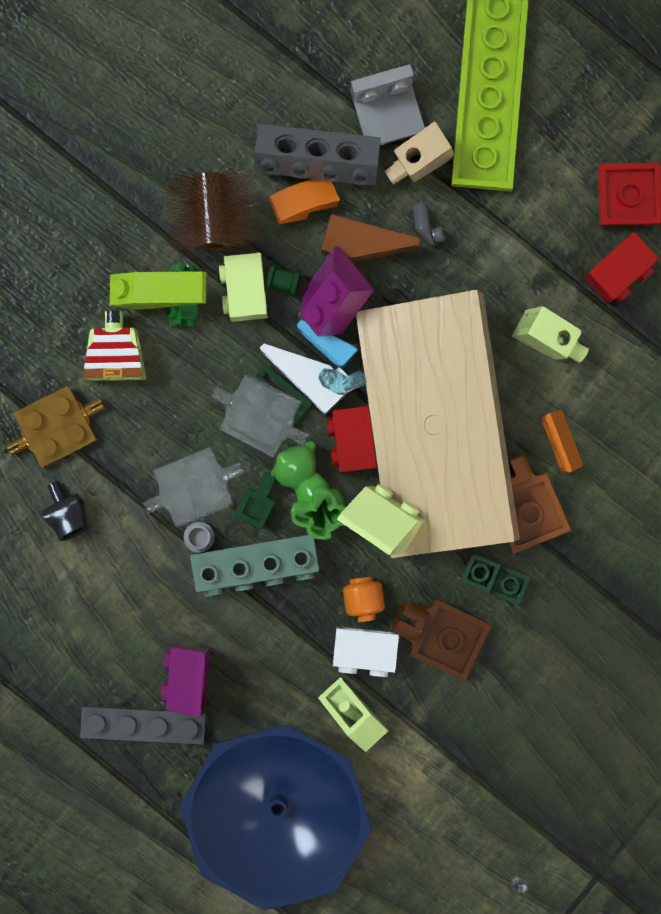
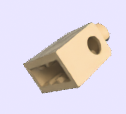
[383,121,454,185]

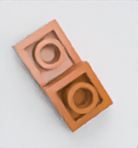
[268,179,340,225]

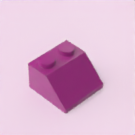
[300,246,374,337]
[161,644,211,717]

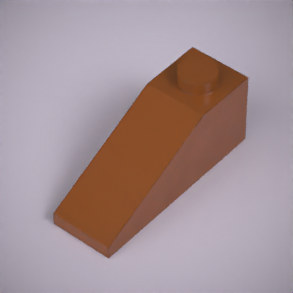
[321,214,420,263]

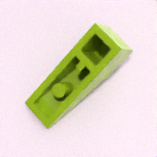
[110,271,206,310]

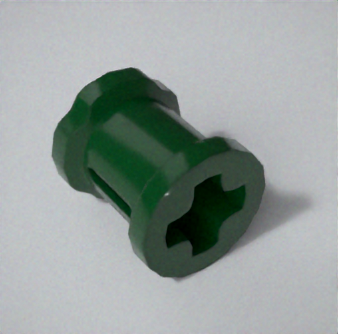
[265,263,302,297]

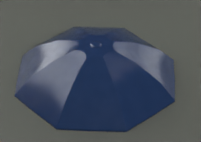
[180,724,372,910]

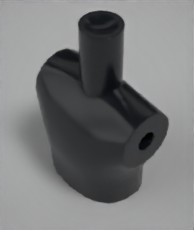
[42,481,89,541]

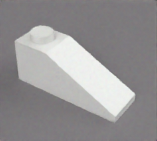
[260,344,352,416]

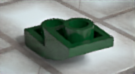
[461,553,532,606]

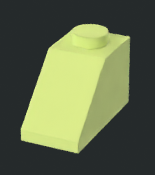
[318,677,388,752]

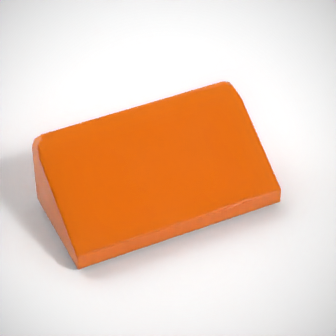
[541,410,583,474]

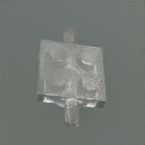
[211,373,309,457]
[143,447,244,528]

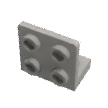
[350,64,425,146]

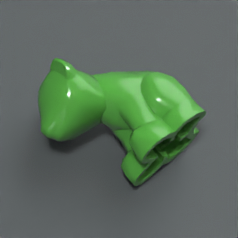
[271,441,347,540]

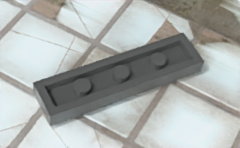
[80,705,206,745]

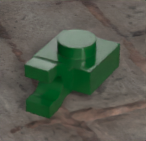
[234,472,276,529]

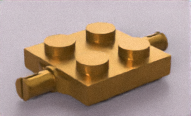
[6,385,105,468]

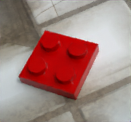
[597,163,661,227]

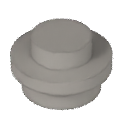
[184,522,215,553]

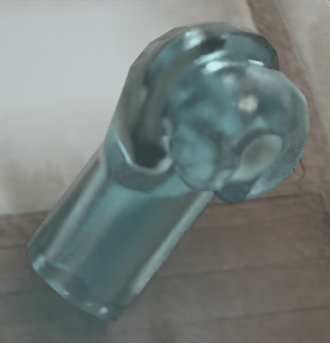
[318,368,366,395]

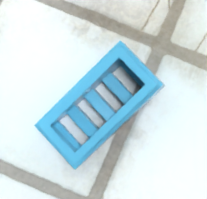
[297,320,358,369]

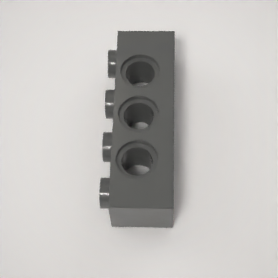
[254,124,381,186]

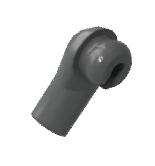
[413,203,446,246]

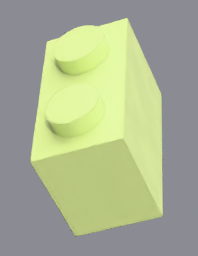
[219,253,268,322]

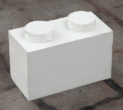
[333,626,399,677]

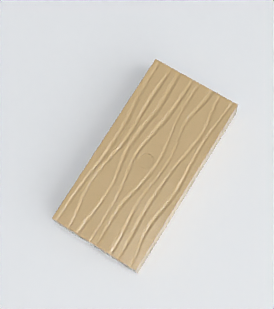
[356,290,520,558]

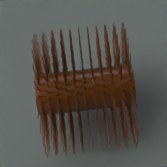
[163,165,261,255]

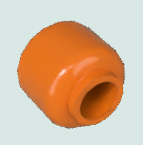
[343,576,385,622]

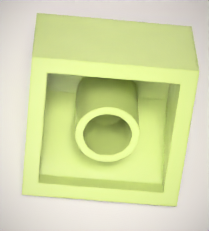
[337,484,425,555]

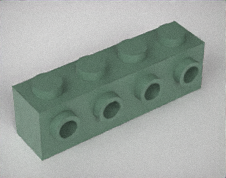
[190,535,319,597]

